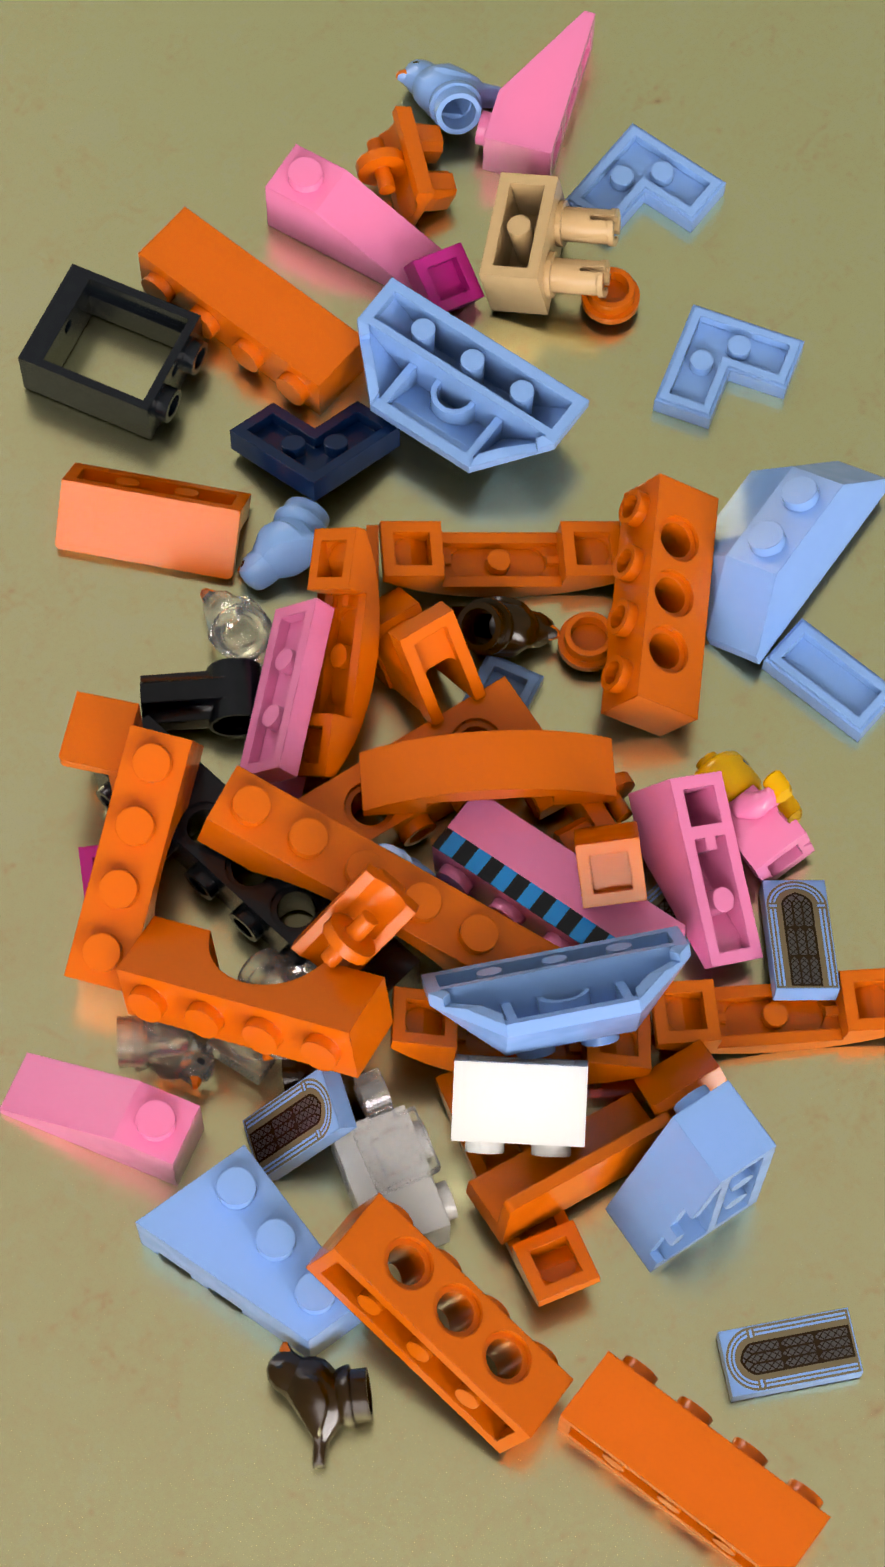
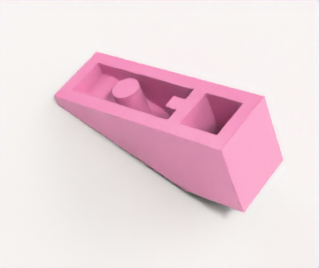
[475,11,595,176]
[265,144,442,290]
[628,771,763,969]
[0,1052,204,1187]

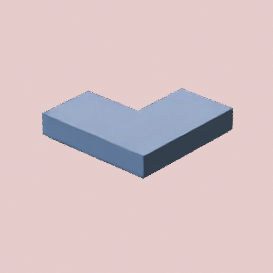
[566,123,726,236]
[653,304,805,429]

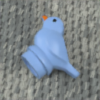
[396,59,501,135]
[237,497,330,590]

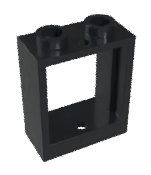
[18,263,208,440]

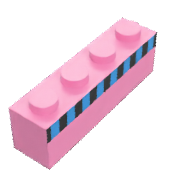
[432,799,686,948]

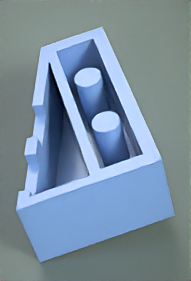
[605,1080,777,1272]
[135,1145,362,1357]

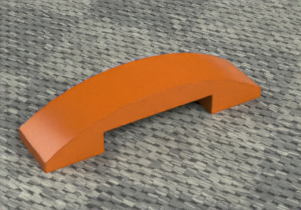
[379,521,621,597]
[297,527,380,778]
[359,730,617,816]
[651,968,885,1054]
[390,986,652,1084]
[435,1071,600,1307]

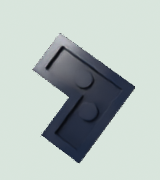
[230,401,400,502]

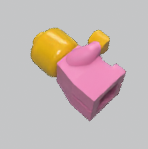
[694,750,815,883]

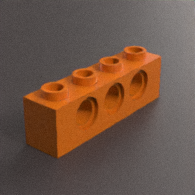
[601,473,719,737]
[298,676,543,847]
[305,1193,574,1453]

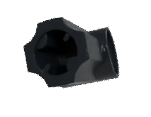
[140,658,262,737]

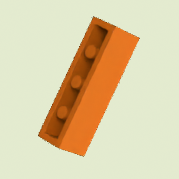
[138,207,364,415]
[557,1351,831,1567]

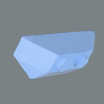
[357,277,589,473]
[706,461,885,664]
[421,926,691,1059]

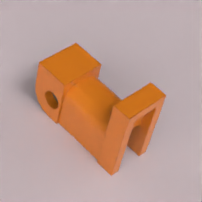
[375,586,487,726]

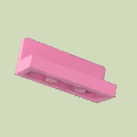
[240,598,335,799]

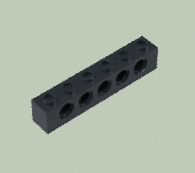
[95,715,420,1008]

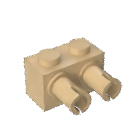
[479,172,621,315]

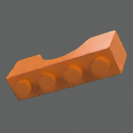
[64,724,204,991]
[116,916,393,1078]

